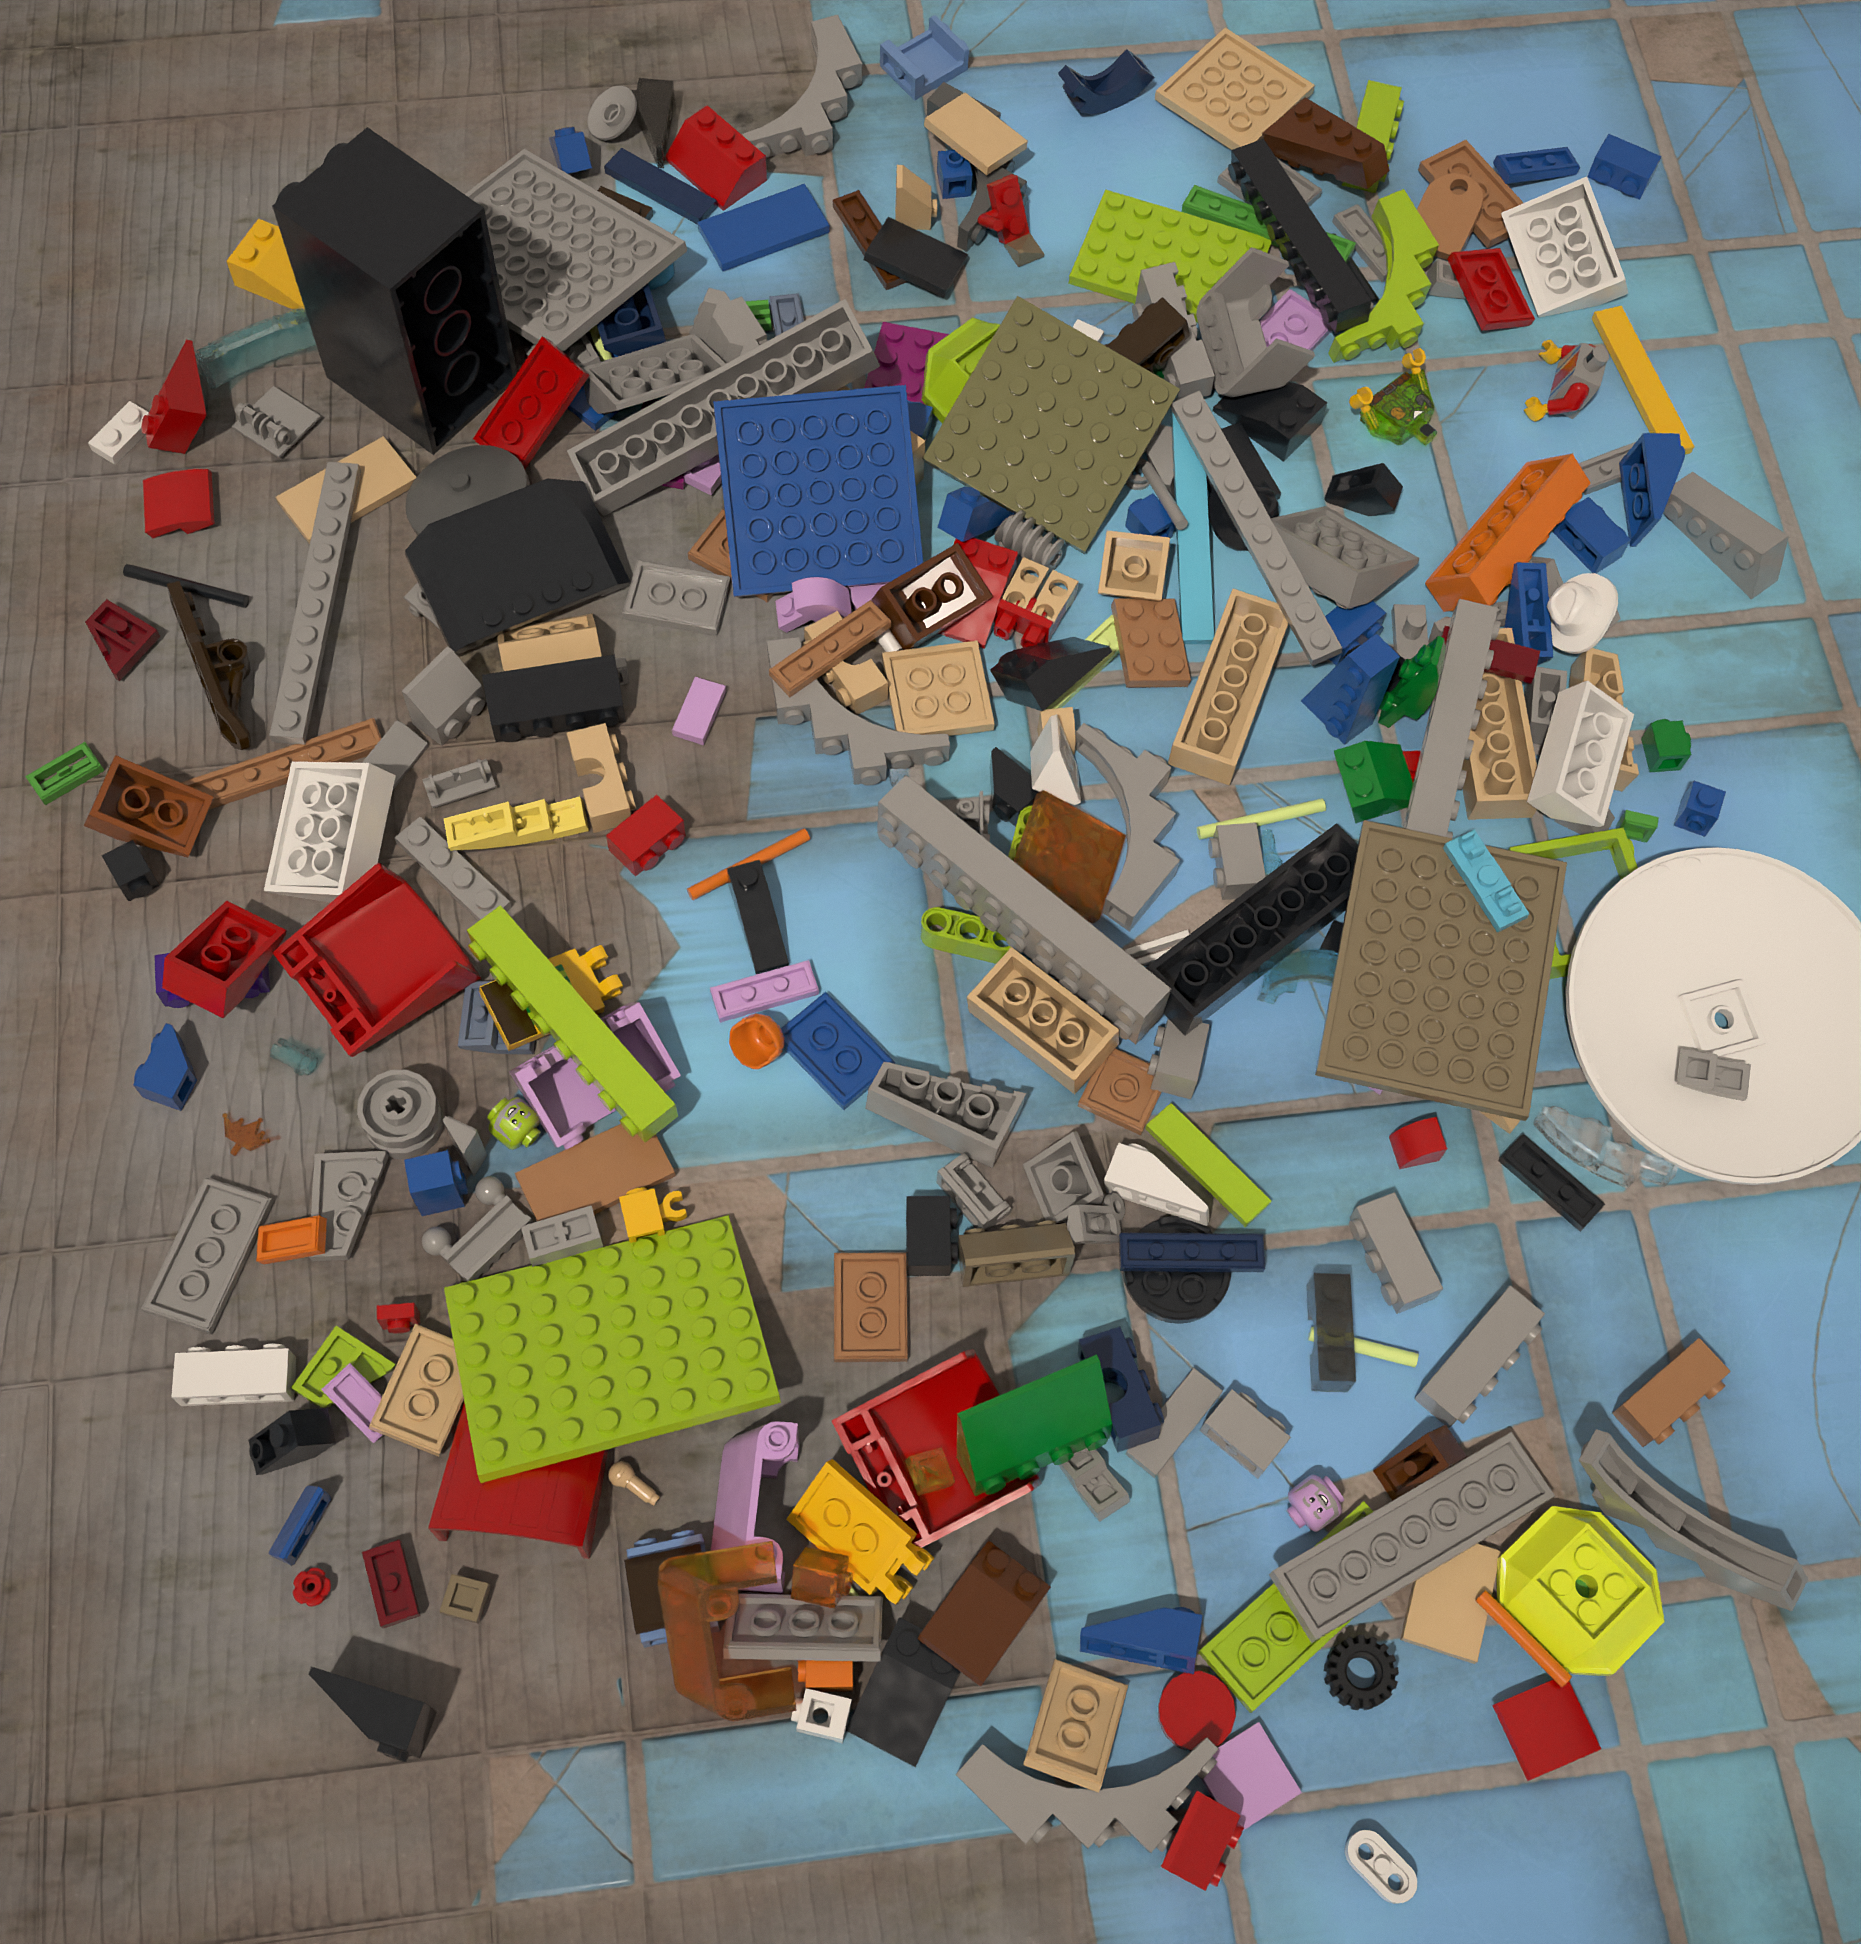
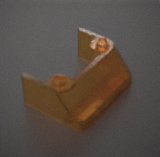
[657,1541,797,1721]

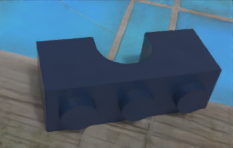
[1078,1326,1164,1453]

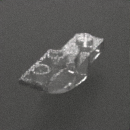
[1534,1106,1678,1189]

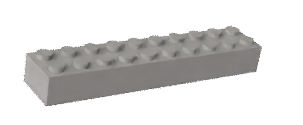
[567,299,880,516]
[877,775,1171,1045]

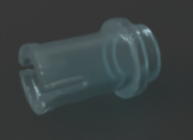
[270,1038,319,1076]

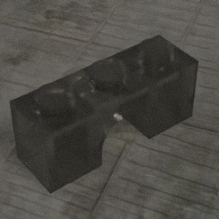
[1306,1273,1356,1392]

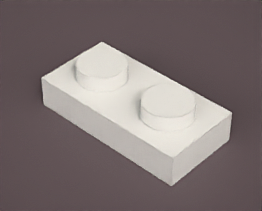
[88,401,149,465]

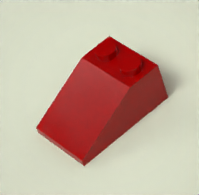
[141,339,207,454]
[939,538,1018,649]
[162,900,287,1019]

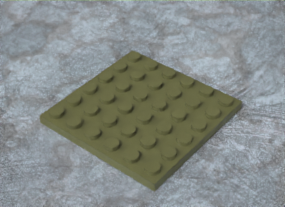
[922,296,1180,554]

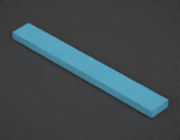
[1171,410,1214,644]

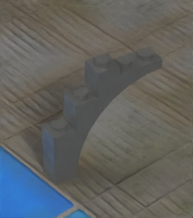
[927,82,1028,252]

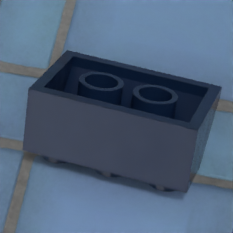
[597,283,666,356]

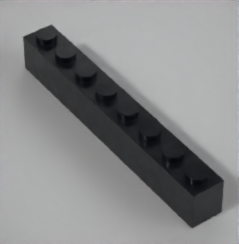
[1228,139,1371,333]

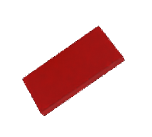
[473,336,590,469]

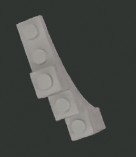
[742,15,862,158]
[767,637,950,785]
[1075,723,1180,932]
[1579,1429,1808,1611]
[956,1738,1218,1853]

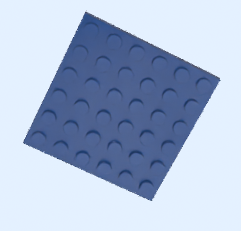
[713,385,923,597]

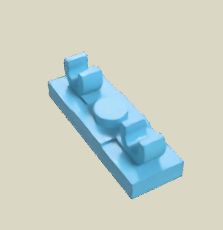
[1443,829,1530,933]

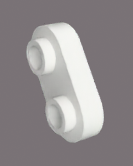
[1345,1830,1417,1904]

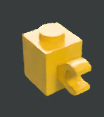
[619,1187,687,1243]

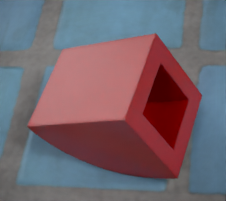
[1389,1117,1447,1170]

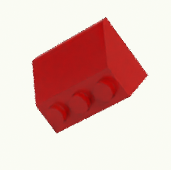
[665,105,767,211]

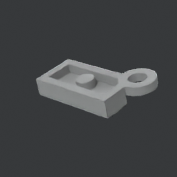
[1067,1193,1125,1244]

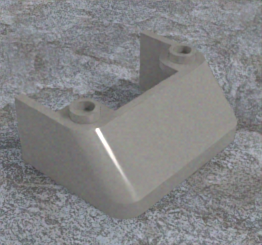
[1196,247,1315,398]

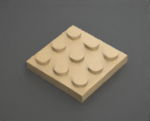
[882,641,995,736]

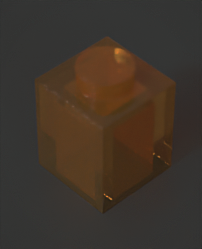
[791,1547,853,1609]

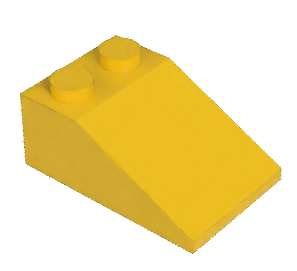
[226,218,307,315]

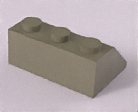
[957,1220,1075,1287]

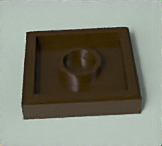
[624,1544,713,1634]

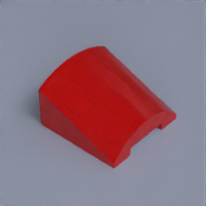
[272,863,481,1057]
[831,1349,1042,1548]
[428,1403,608,1559]

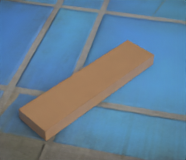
[769,600,891,698]

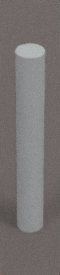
[1142,463,1188,530]

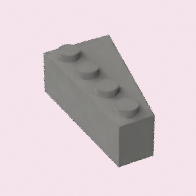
[1132,262,1215,401]
[1663,472,1789,599]
[865,1062,1026,1168]

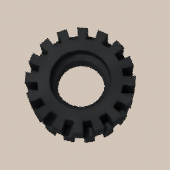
[1324,1635,1399,1710]

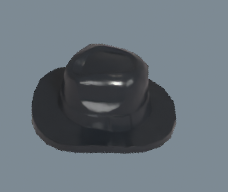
[1208,471,1279,551]

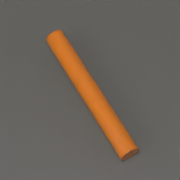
[1475,1590,1572,1688]

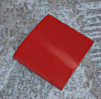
[143,469,215,538]
[1492,1679,1601,1781]

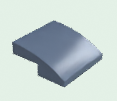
[458,981,535,1054]

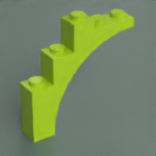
[1328,189,1439,363]

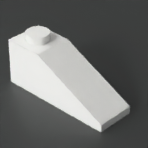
[1104,1143,1209,1226]

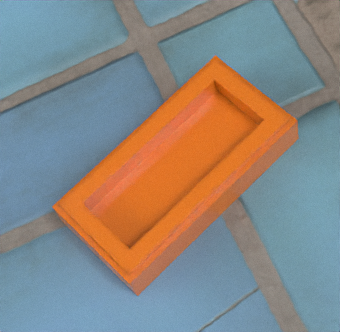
[256,1215,327,1265]

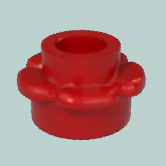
[293,1567,331,1607]

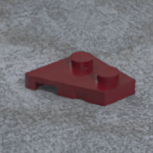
[85,599,160,681]

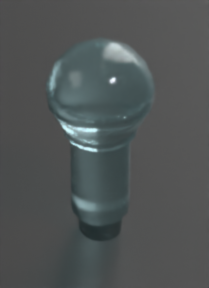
[1261,829,1283,875]

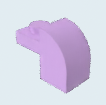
[775,577,852,633]

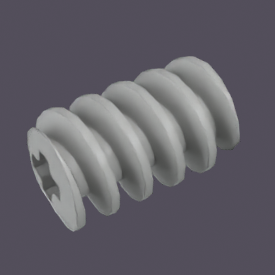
[995,510,1064,575]

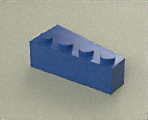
[1301,634,1400,745]

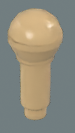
[608,1461,660,1506]

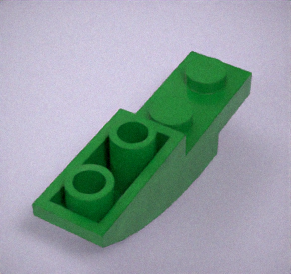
[1378,636,1446,728]

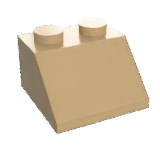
[1098,530,1170,602]

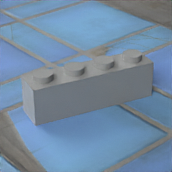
[1414,1285,1545,1428]

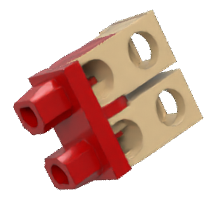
[994,557,1079,648]

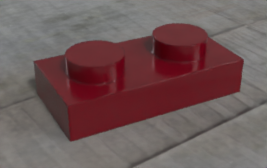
[362,1540,421,1629]

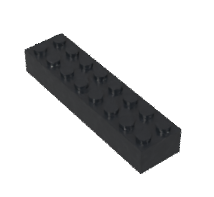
[1146,823,1358,1035]

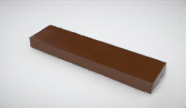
[833,190,909,290]

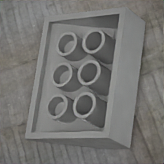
[582,334,726,414]
[1271,506,1419,609]

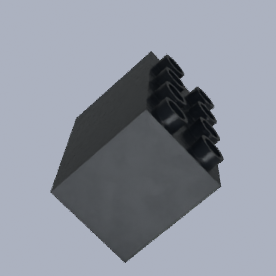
[272,127,517,455]

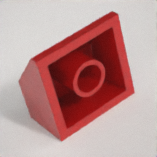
[1161,1791,1244,1891]

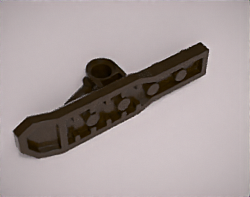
[167,581,251,750]

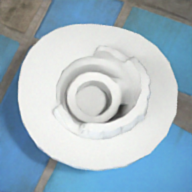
[1547,573,1618,654]

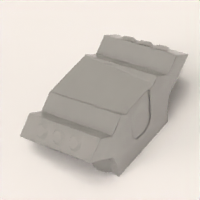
[689,288,767,363]

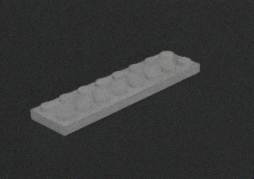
[1269,1432,1555,1643]

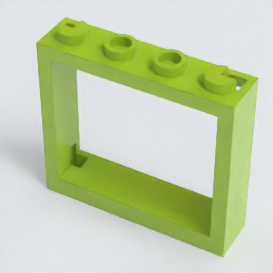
[1508,827,1638,979]

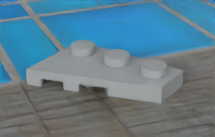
[309,1151,389,1261]

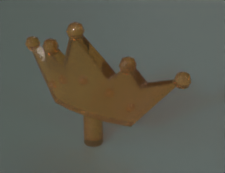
[222,1113,271,1156]

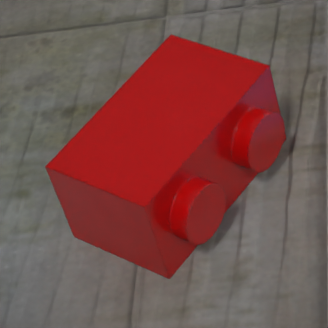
[606,794,686,877]

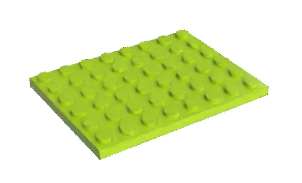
[444,1215,781,1483]

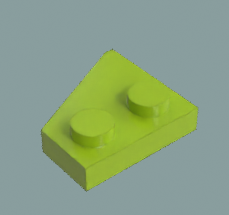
[291,1326,396,1408]

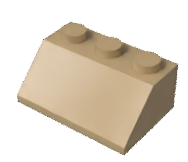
[497,613,602,671]

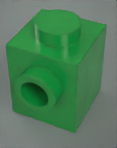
[1641,719,1692,773]

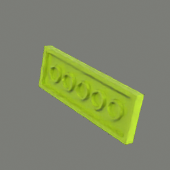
[1198,1501,1374,1713]

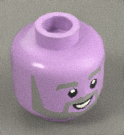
[1286,1475,1344,1532]

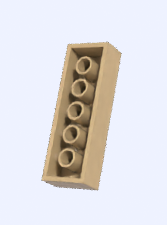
[1168,589,1289,786]
[1462,628,1537,820]

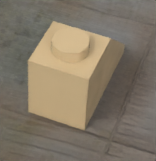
[895,165,937,230]

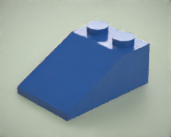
[1619,433,1685,547]

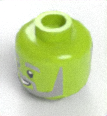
[487,1097,541,1150]

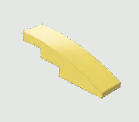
[444,797,589,851]

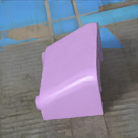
[509,1002,681,1149]
[709,1421,800,1594]

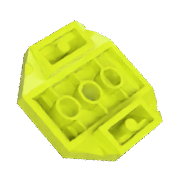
[1496,1506,1665,1676]

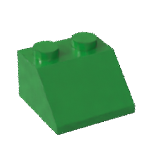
[1334,741,1413,824]

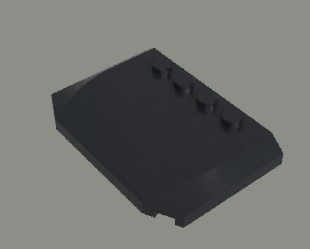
[405,478,631,655]

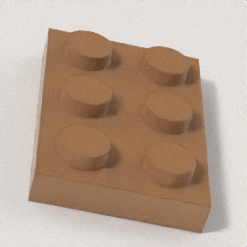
[1111,598,1191,688]

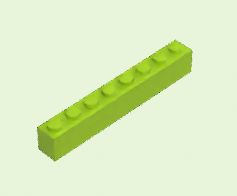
[467,905,678,1143]

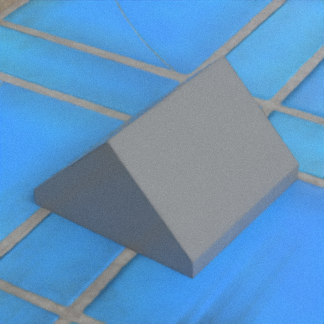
[1023,1132,1104,1224]

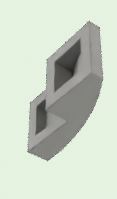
[1677,1049,1751,1101]
[1059,1448,1130,1522]

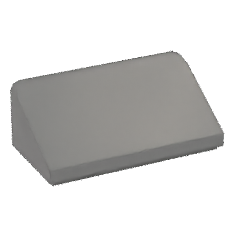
[362,720,428,790]
[443,1116,487,1176]

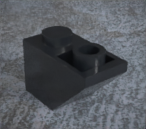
[248,1408,336,1475]

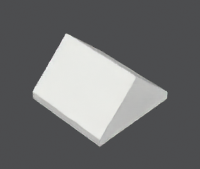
[1030,714,1081,805]

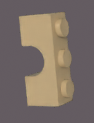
[802,611,888,715]
[567,723,636,833]

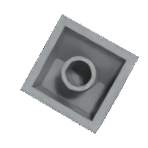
[402,646,486,746]

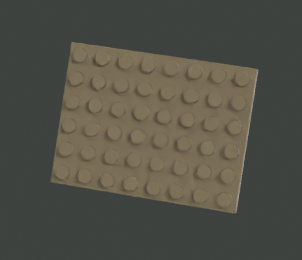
[1315,820,1567,1121]

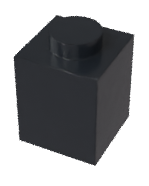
[101,840,160,902]

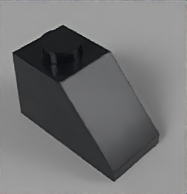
[1324,463,1403,516]
[990,747,1044,827]

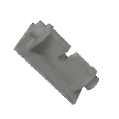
[422,759,496,808]

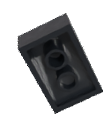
[1212,382,1328,462]
[990,637,1113,711]
[846,1617,961,1767]
[309,1666,437,1762]

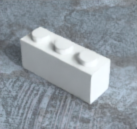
[172,1344,296,1406]

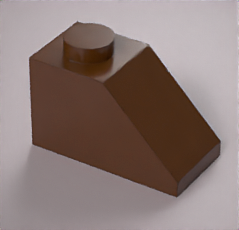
[1373,1425,1467,1501]

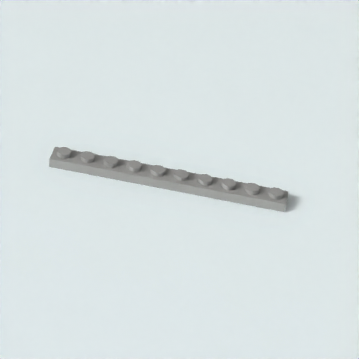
[1171,391,1342,666]
[269,462,361,745]

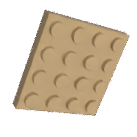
[1155,28,1315,150]

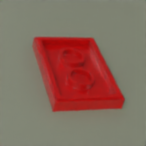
[1447,248,1535,331]

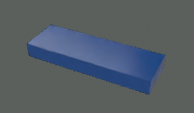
[1493,147,1580,184]

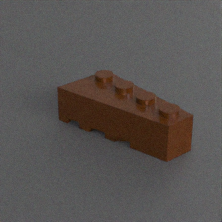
[1262,97,1389,189]

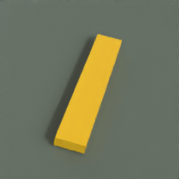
[1591,306,1695,454]

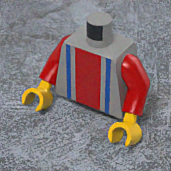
[1524,340,1609,421]

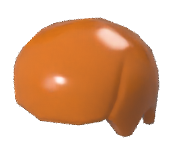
[729,1013,785,1069]

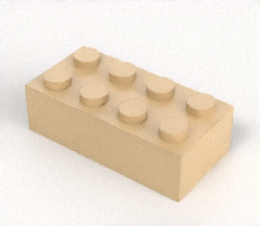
[967,947,1119,1095]

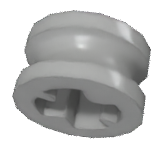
[1126,459,1150,490]

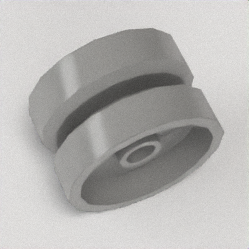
[357,1069,444,1159]

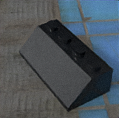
[482,654,626,742]

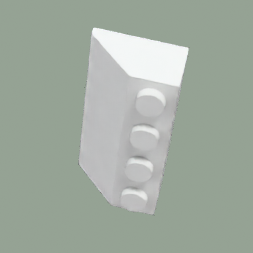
[1527,681,1634,827]

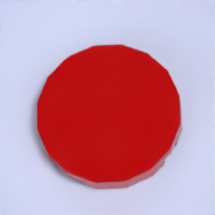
[1158,1671,1236,1751]

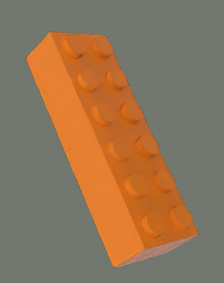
[1425,453,1590,612]

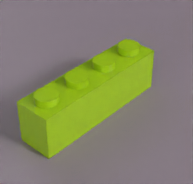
[1342,80,1404,193]

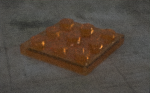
[1014,790,1126,924]

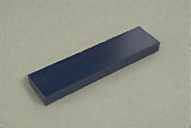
[604,148,717,225]
[1118,1233,1265,1272]

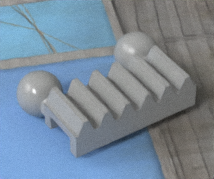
[422,1176,533,1282]

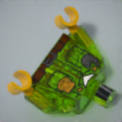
[1349,348,1437,445]

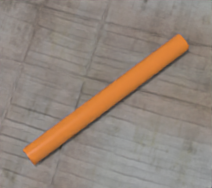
[687,828,810,900]

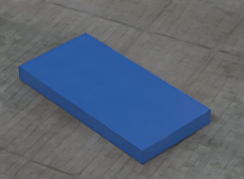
[697,183,830,271]

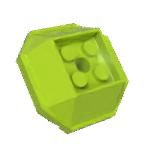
[921,317,1000,424]

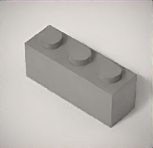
[1349,1192,1443,1314]

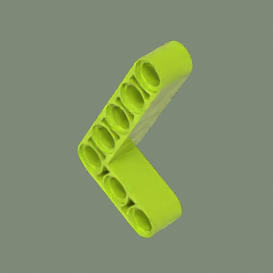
[920,806,1048,964]

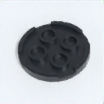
[1123,1216,1231,1324]

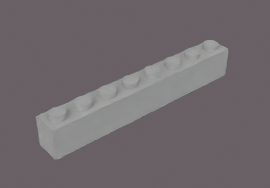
[1403,599,1501,838]

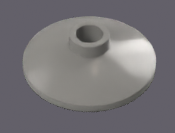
[587,86,637,140]

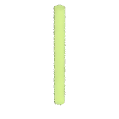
[1197,798,1326,840]

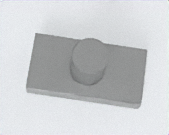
[1391,604,1428,660]

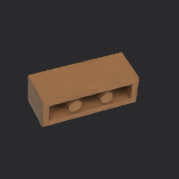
[1612,1338,1731,1447]

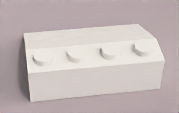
[1501,176,1628,318]
[264,761,396,903]

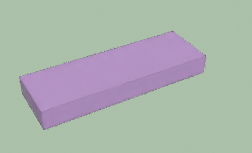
[710,960,819,1023]

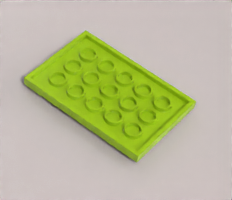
[1068,189,1272,323]

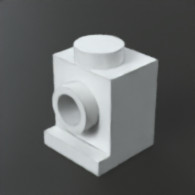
[791,1688,852,1743]

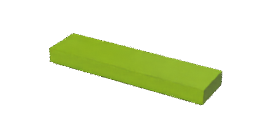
[1145,1103,1272,1228]

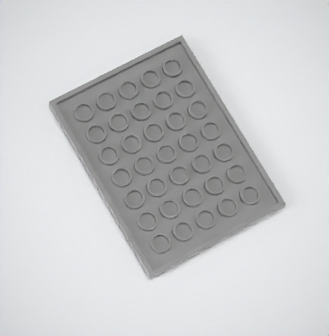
[465,149,687,352]

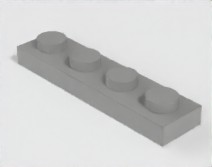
[394,817,512,921]

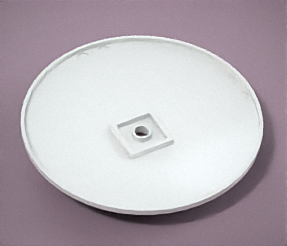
[1566,848,1861,1185]

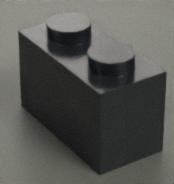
[906,1196,958,1276]

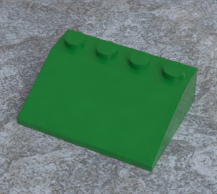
[956,1355,1112,1496]

